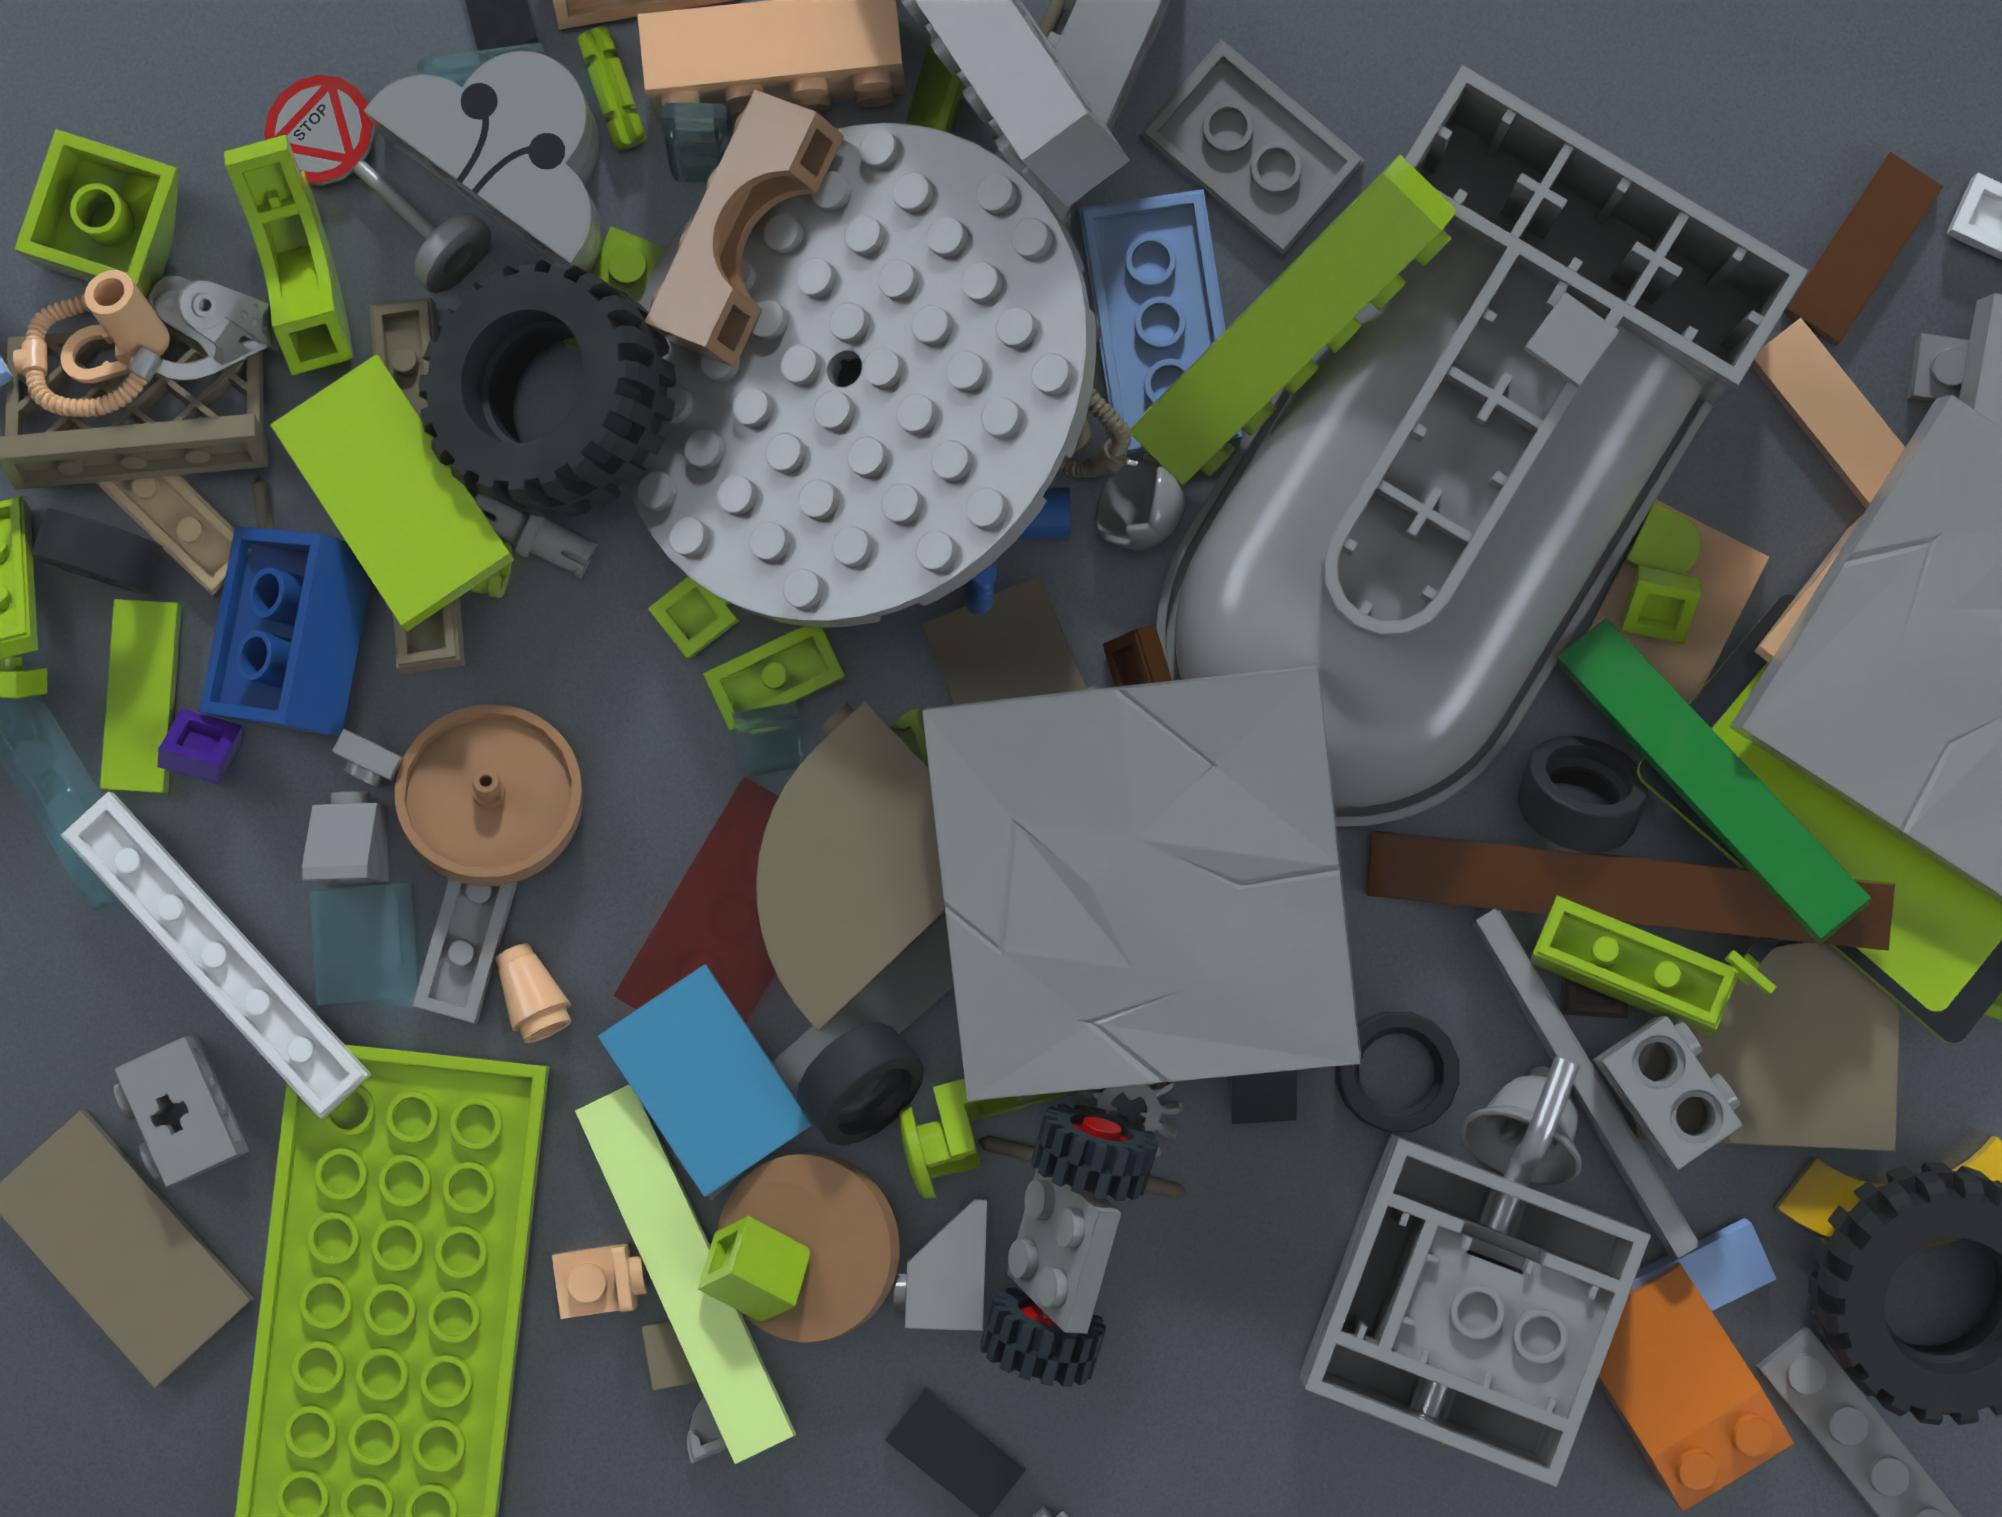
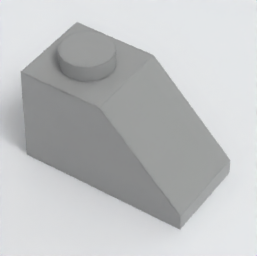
[302,792,389,884]
[893,1197,988,1331]

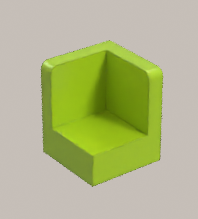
[698,1216,810,1321]

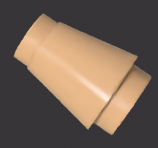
[494,943,572,1043]

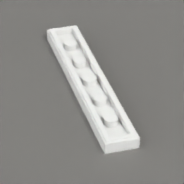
[61,792,372,1119]

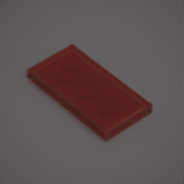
[613,776,779,1024]

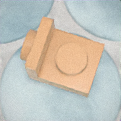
[552,1242,648,1319]

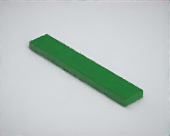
[1557,617,1871,945]

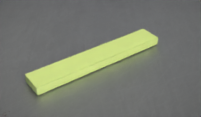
[575,1084,796,1464]

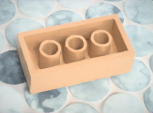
[637,0,906,127]

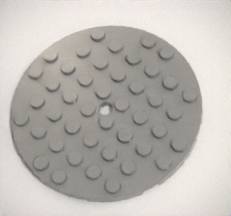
[626,123,1096,627]

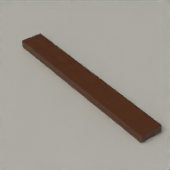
[1366,831,1895,951]

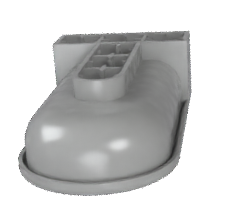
[1156,65,1809,827]

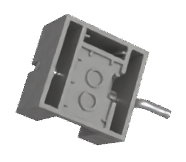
[1300,1056,1651,1487]

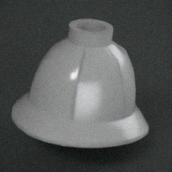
[1461,1066,1582,1185]

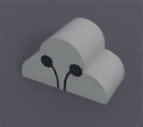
[364,51,605,273]

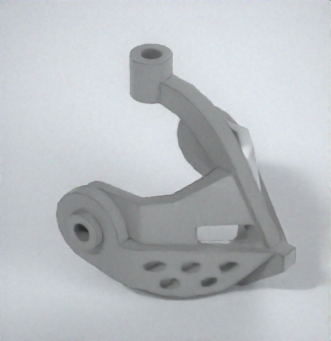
[127,275,280,383]

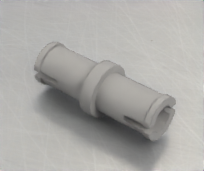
[475,492,598,579]

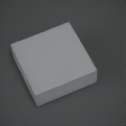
[1523,292,1620,388]

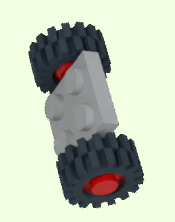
[980,1104,1159,1387]

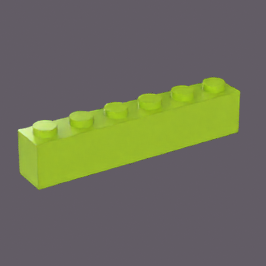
[1130,154,1458,485]

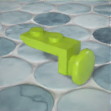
[899,1079,1074,1199]

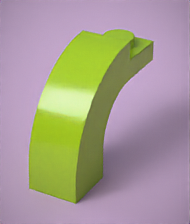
[224,135,354,376]

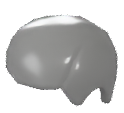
[1096,453,1187,551]

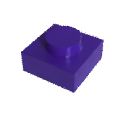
[157,708,242,785]

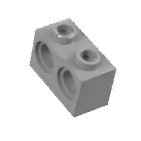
[1593,1016,1743,1170]

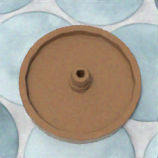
[395,704,583,886]
[717,1153,900,1343]

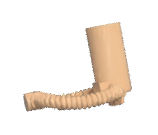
[13,270,170,418]

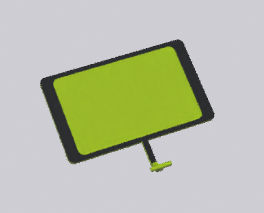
[1637,595,2002,1044]

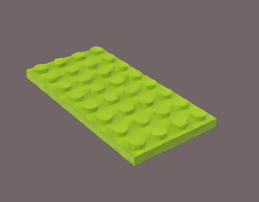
[235,1044,550,1517]

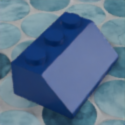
[199,526,372,737]

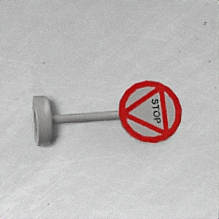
[264,75,492,294]

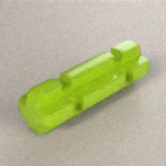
[577,26,646,150]

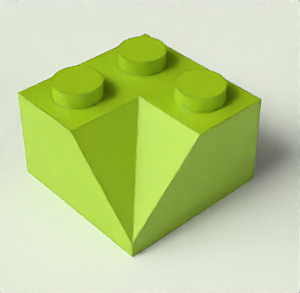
[14,129,180,301]

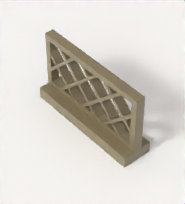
[0,323,268,490]

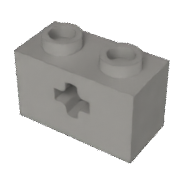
[113,1036,250,1187]

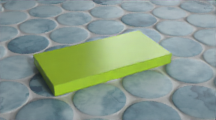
[270,354,515,632]

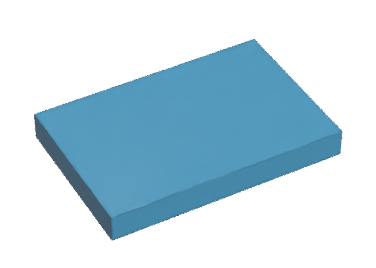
[598,964,813,1198]

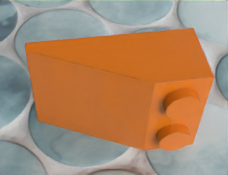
[1598,1262,1794,1512]

